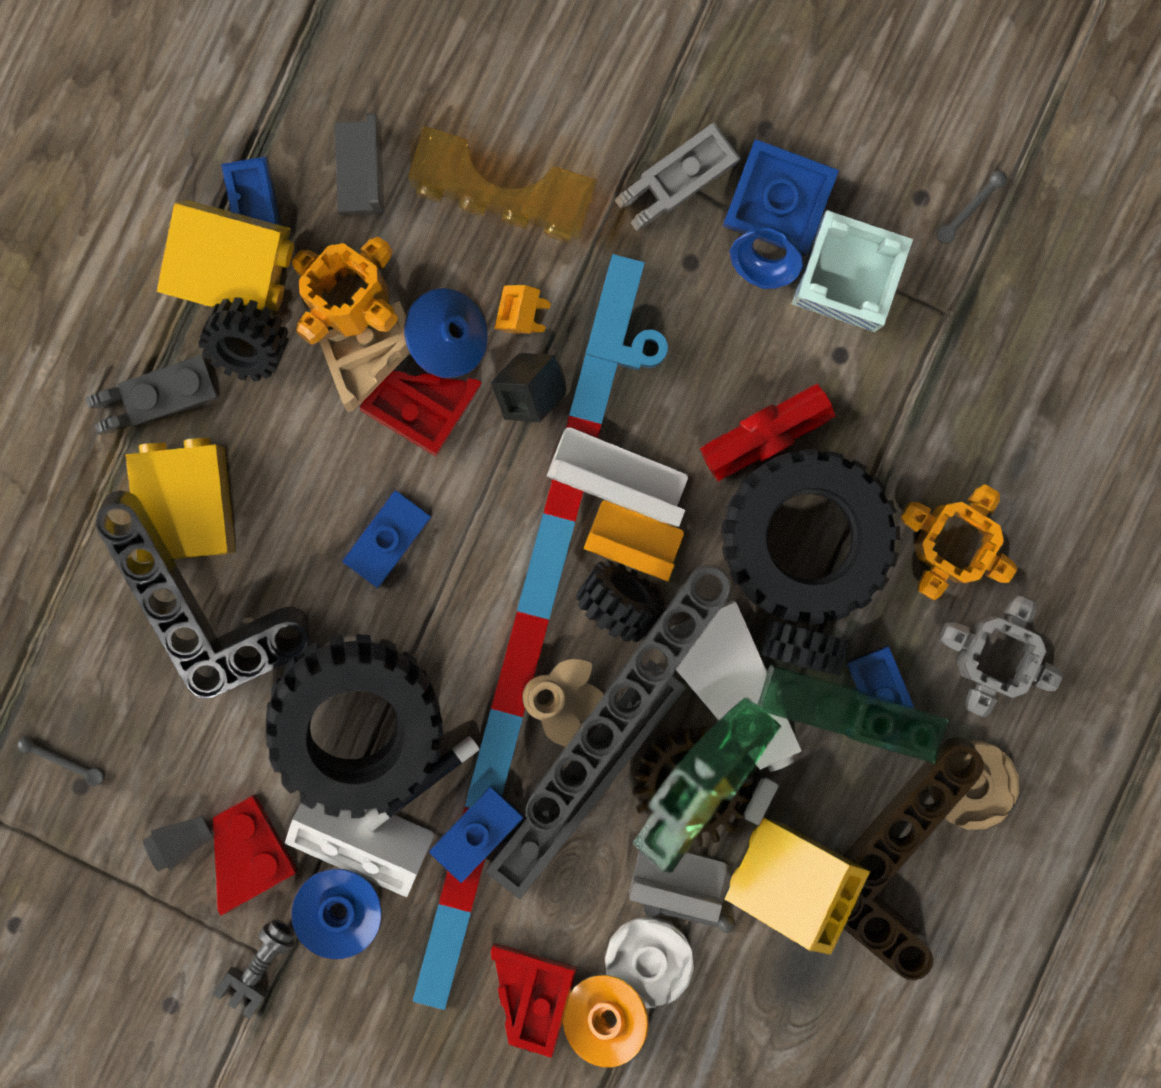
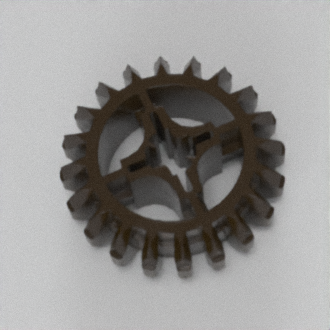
[632,725,753,847]

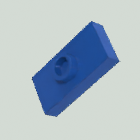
[221,156,282,226]
[342,490,432,588]
[429,785,524,883]

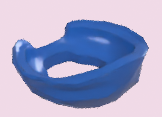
[729,227,803,289]

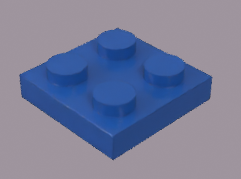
[723,139,839,257]

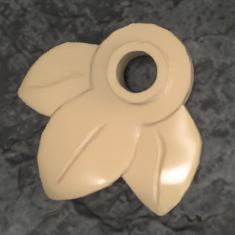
[522,659,603,747]

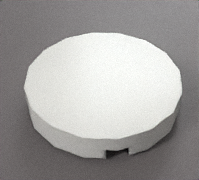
[605,917,694,1008]

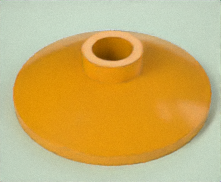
[563,975,649,1068]

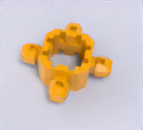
[292,236,398,345]
[900,484,1017,600]

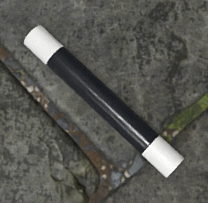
[362,736,480,832]

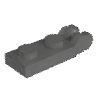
[85,355,219,435]

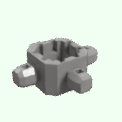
[939,596,1063,718]

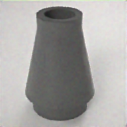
[142,814,214,872]

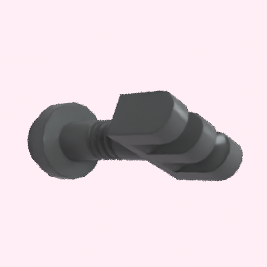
[213,920,295,1019]

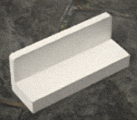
[546,428,688,527]
[284,803,434,897]

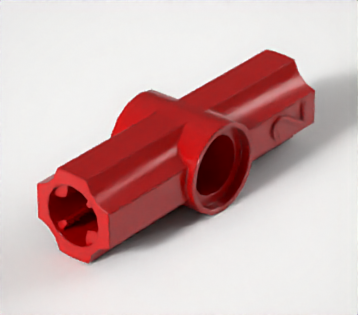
[699,383,836,482]

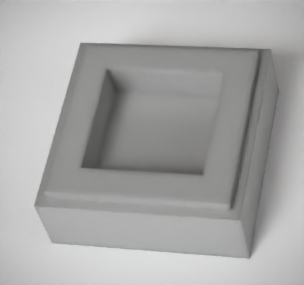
[744,775,779,826]

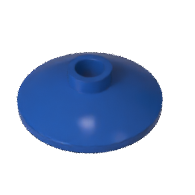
[404,288,488,378]
[291,868,382,959]

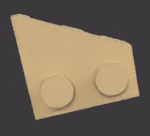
[319,301,410,413]

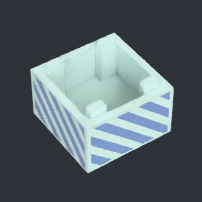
[791,210,913,332]

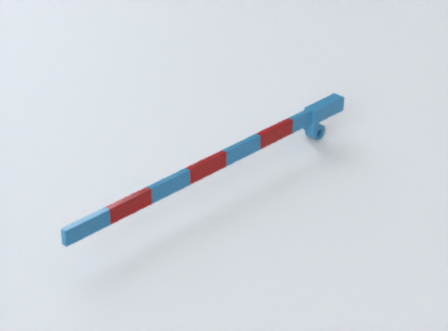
[412,254,668,1010]

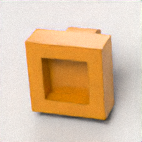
[494,285,551,334]

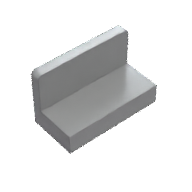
[629,841,727,923]

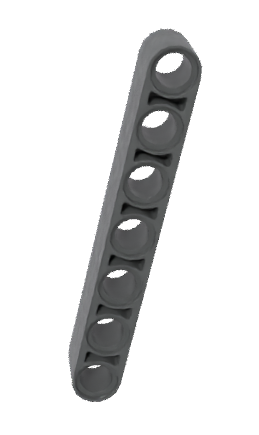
[526,564,730,832]

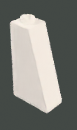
[661,601,801,772]

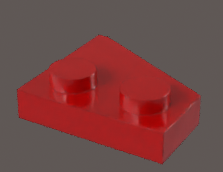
[360,371,482,457]
[213,794,298,916]
[490,943,577,1058]

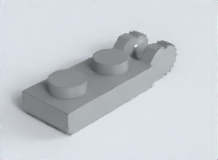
[614,123,740,231]

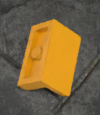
[583,501,684,581]

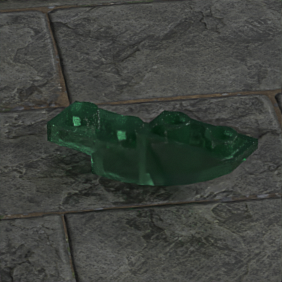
[756,665,948,763]
[632,697,782,873]

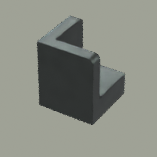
[491,353,566,422]

